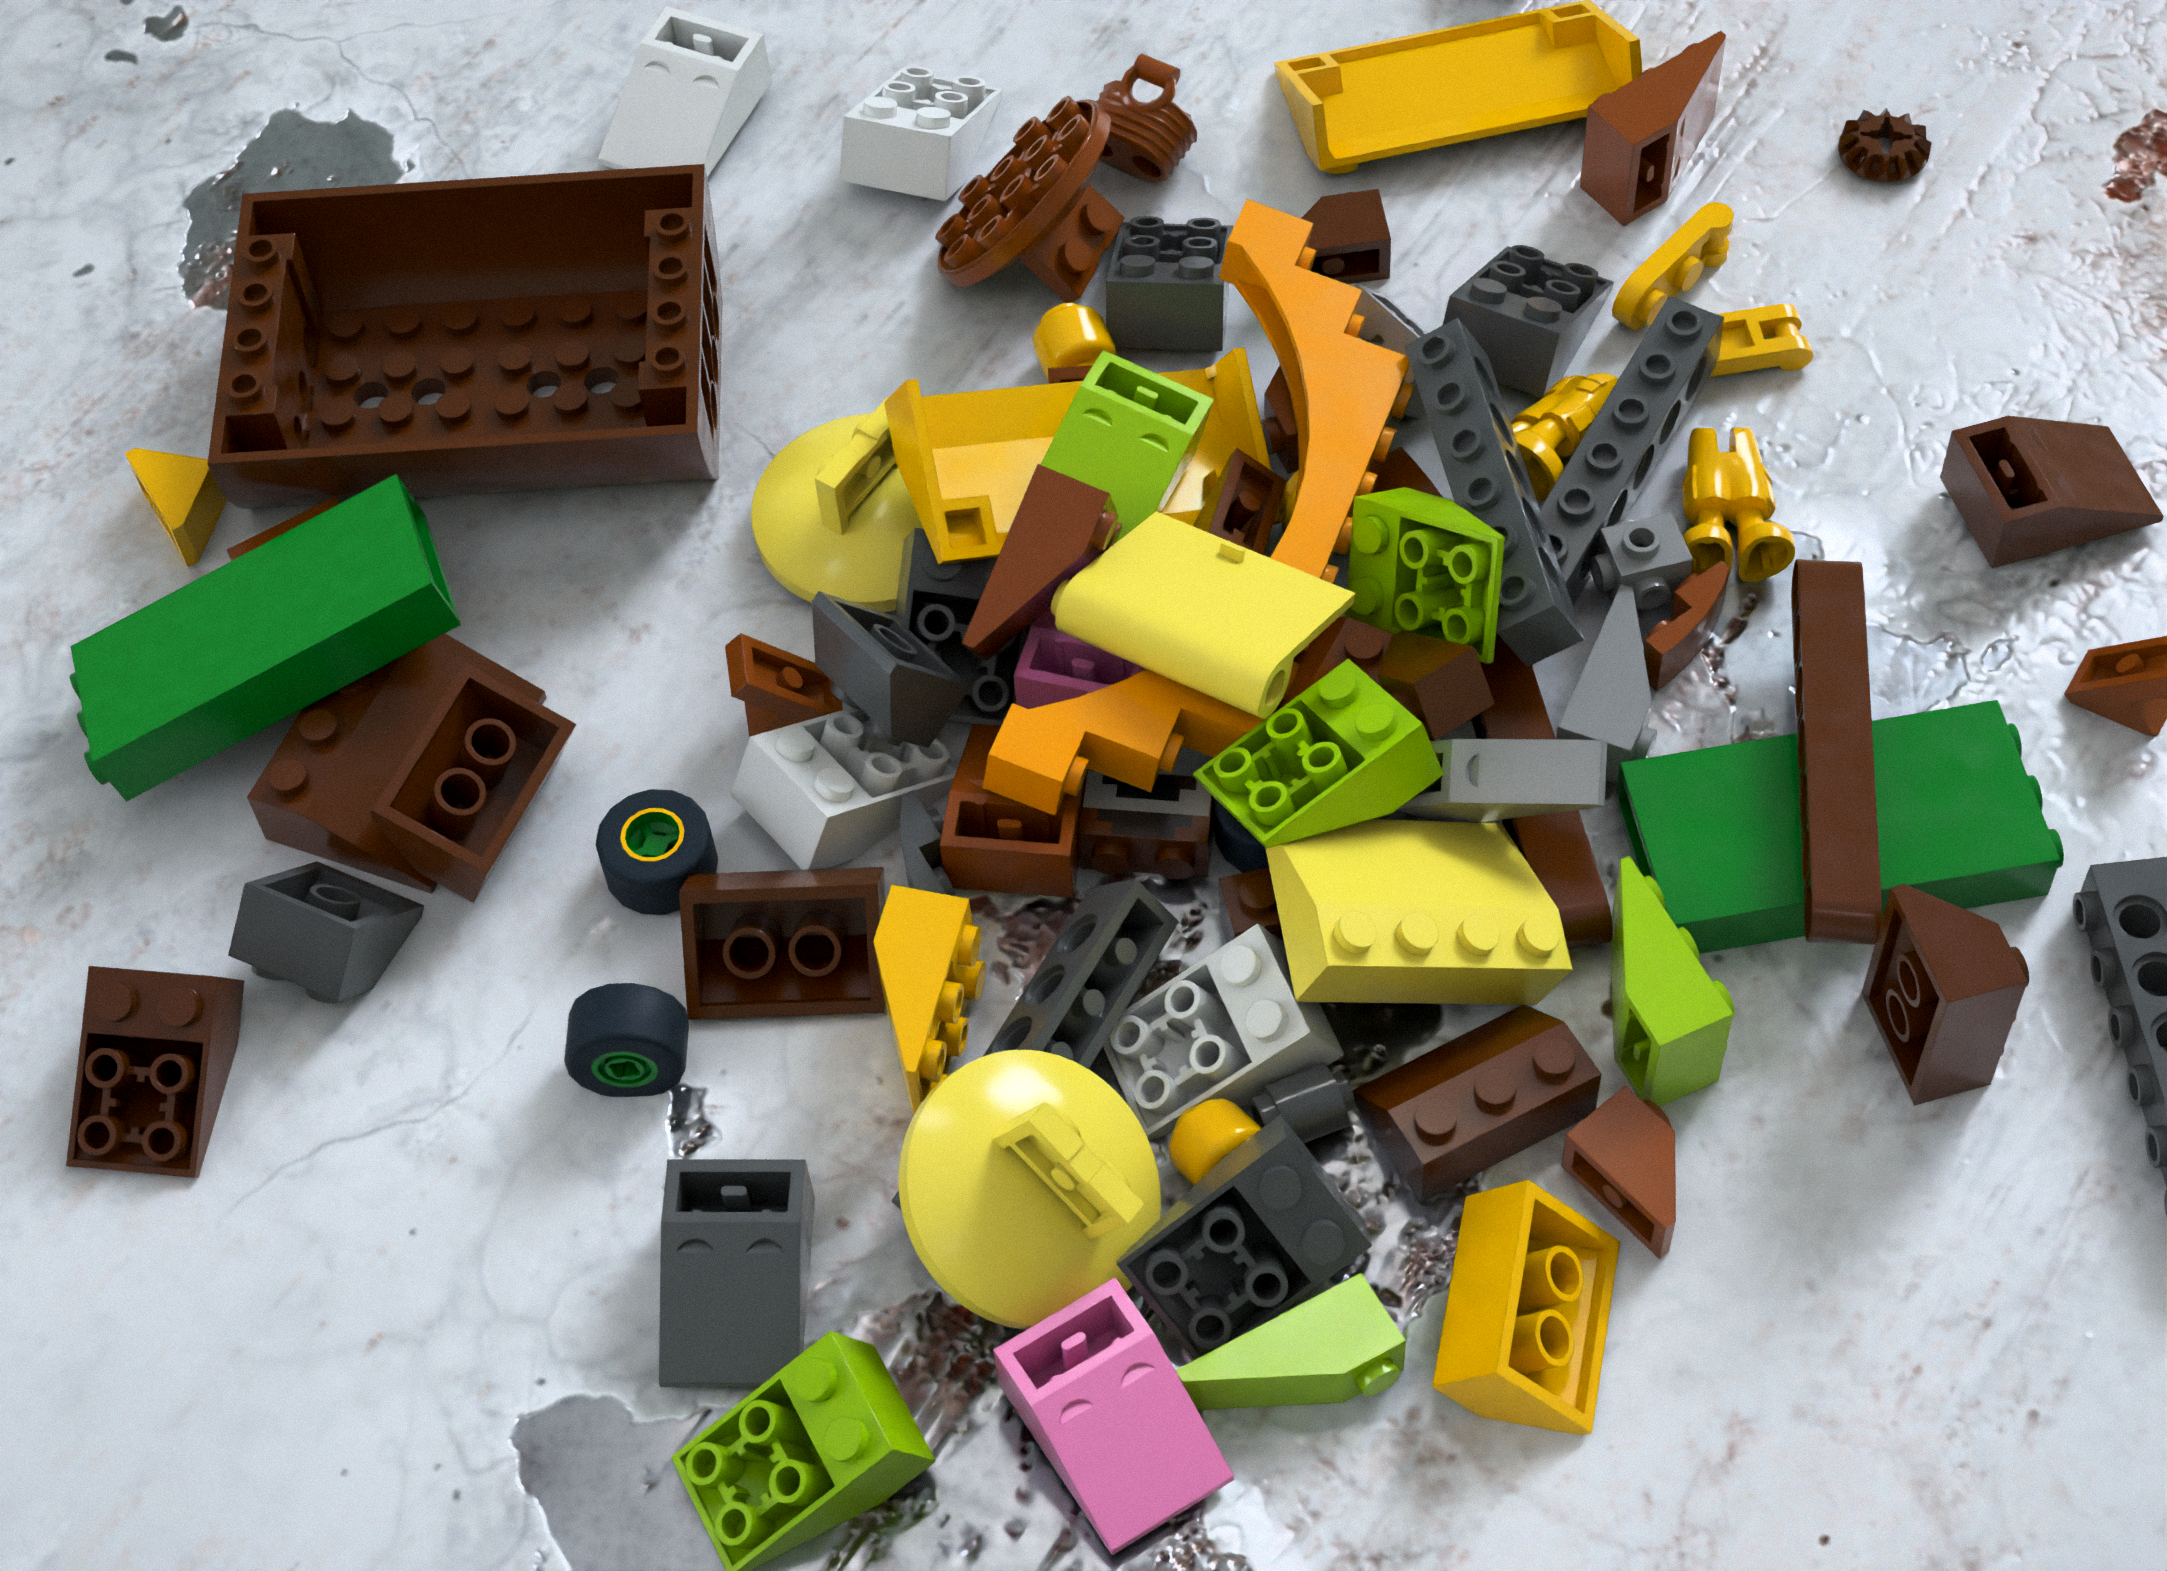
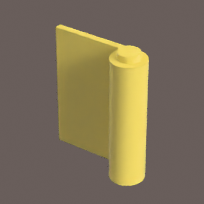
[1051,511,1356,719]

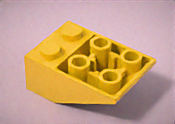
[873,884,986,1116]

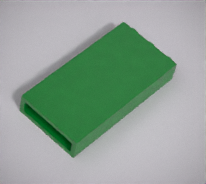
[70,474,461,802]
[1615,700,2064,954]

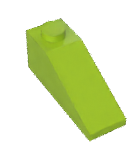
[1175,1273,1406,1410]

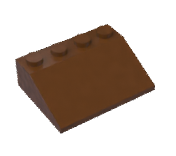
[247,633,547,894]

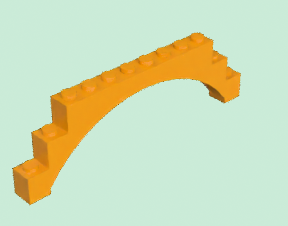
[983,199,1415,816]

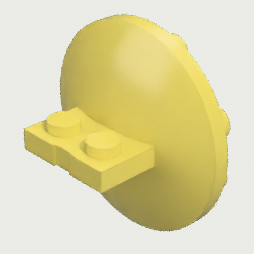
[751,397,923,612]
[898,1050,1161,1330]

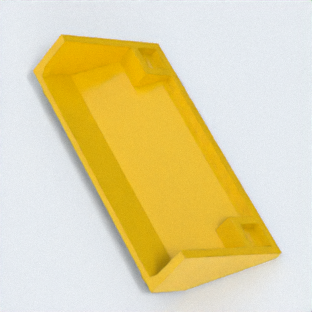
[1274,0,1642,174]
[884,347,1282,565]

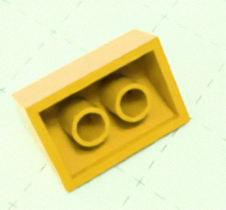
[1432,1179,1620,1435]

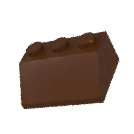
[370,662,576,903]
[679,867,886,1020]
[1861,884,2029,1106]
[1352,1004,1602,1203]

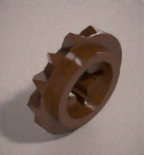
[1838,107,1932,182]

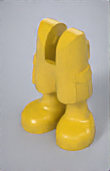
[1511,373,1618,502]
[1682,427,1796,582]

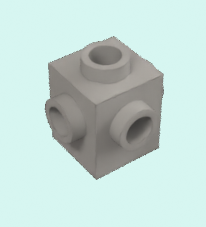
[1590,512,1693,610]

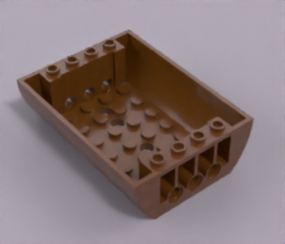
[207,164,723,509]

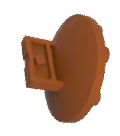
[935,96,1125,303]

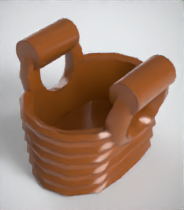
[1095,54,1197,183]

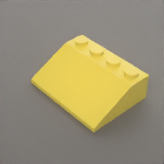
[1265,819,1573,1005]

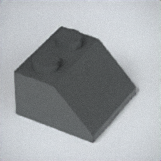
[812,591,970,748]
[228,861,424,1004]

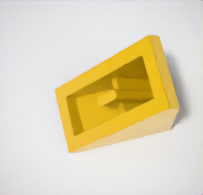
[125,448,228,567]

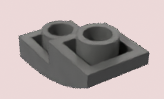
[900,790,955,896]

